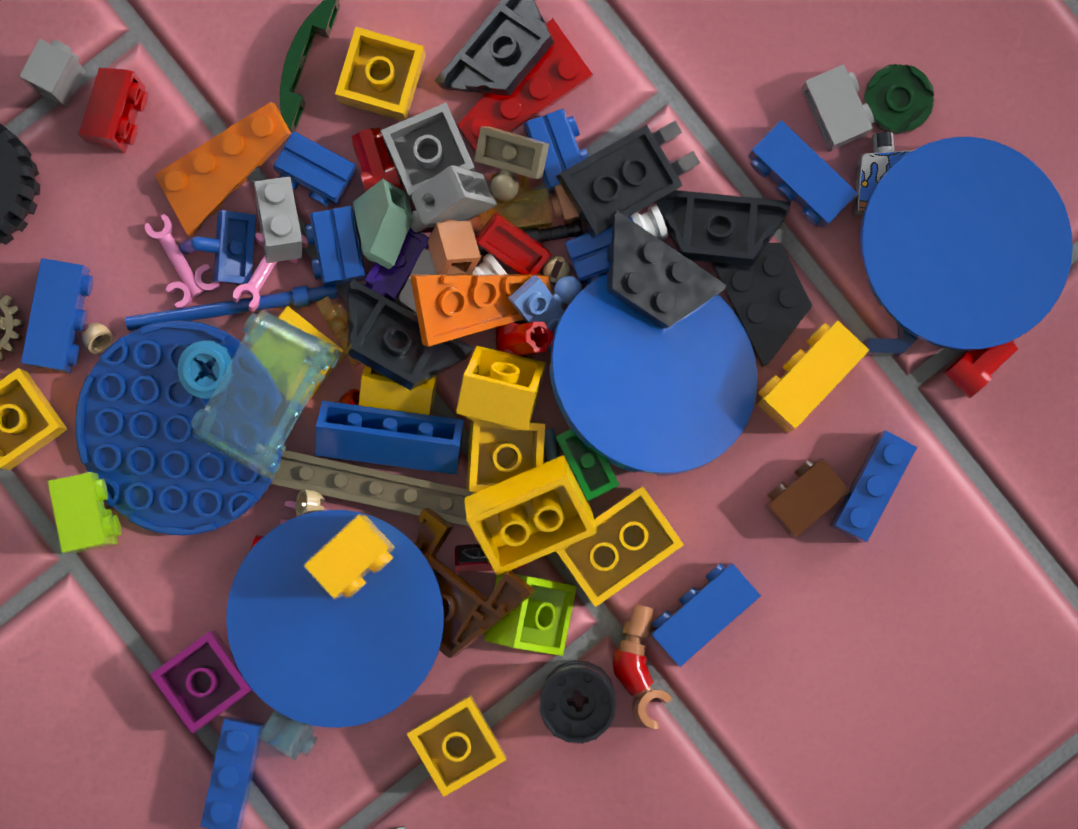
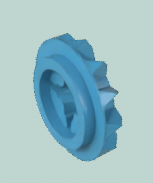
[178,341,235,399]

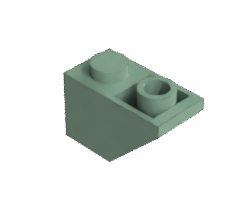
[352,179,413,269]

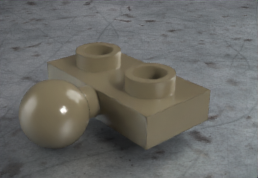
[474,126,549,201]

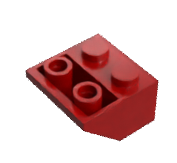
[78,68,148,153]

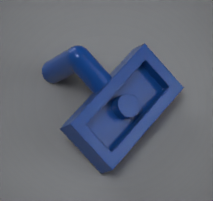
[179,210,256,285]

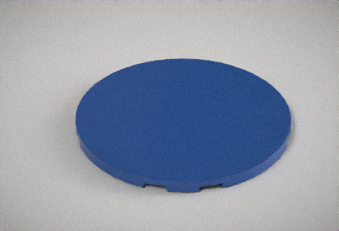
[860,137,1073,351]
[549,274,758,476]
[75,321,285,535]
[226,510,444,728]

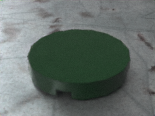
[863,64,934,135]

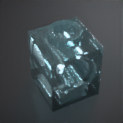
[258,710,318,760]

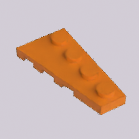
[154,102,291,236]
[410,274,552,346]

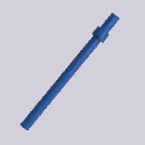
[125,284,338,331]

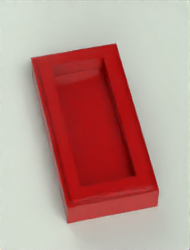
[475,211,552,274]

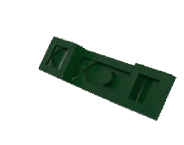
[280,0,340,133]

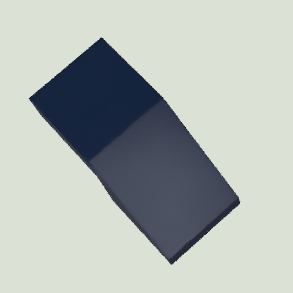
[863,325,918,356]

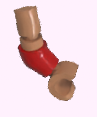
[613,604,673,729]

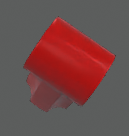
[351,127,402,191]
[496,322,553,358]
[945,340,1018,399]

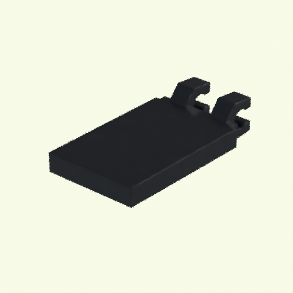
[556,120,700,238]

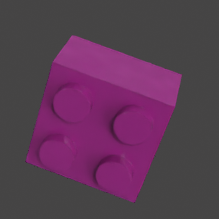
[150,630,253,733]

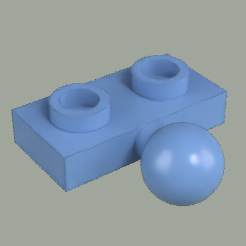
[508,275,583,352]

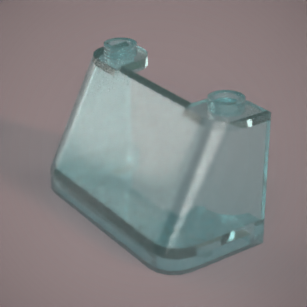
[191,310,342,480]

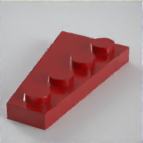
[457,17,593,153]

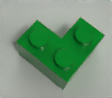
[555,429,620,502]

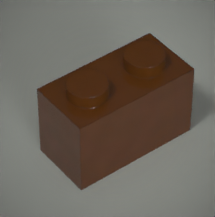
[765,458,850,538]

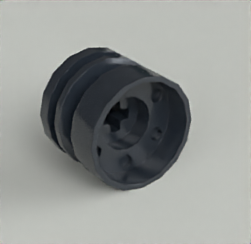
[539,660,616,744]

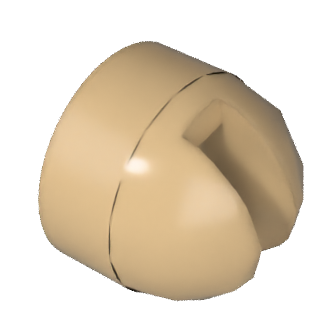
[543,256,571,285]
[82,323,114,354]
[295,489,325,516]

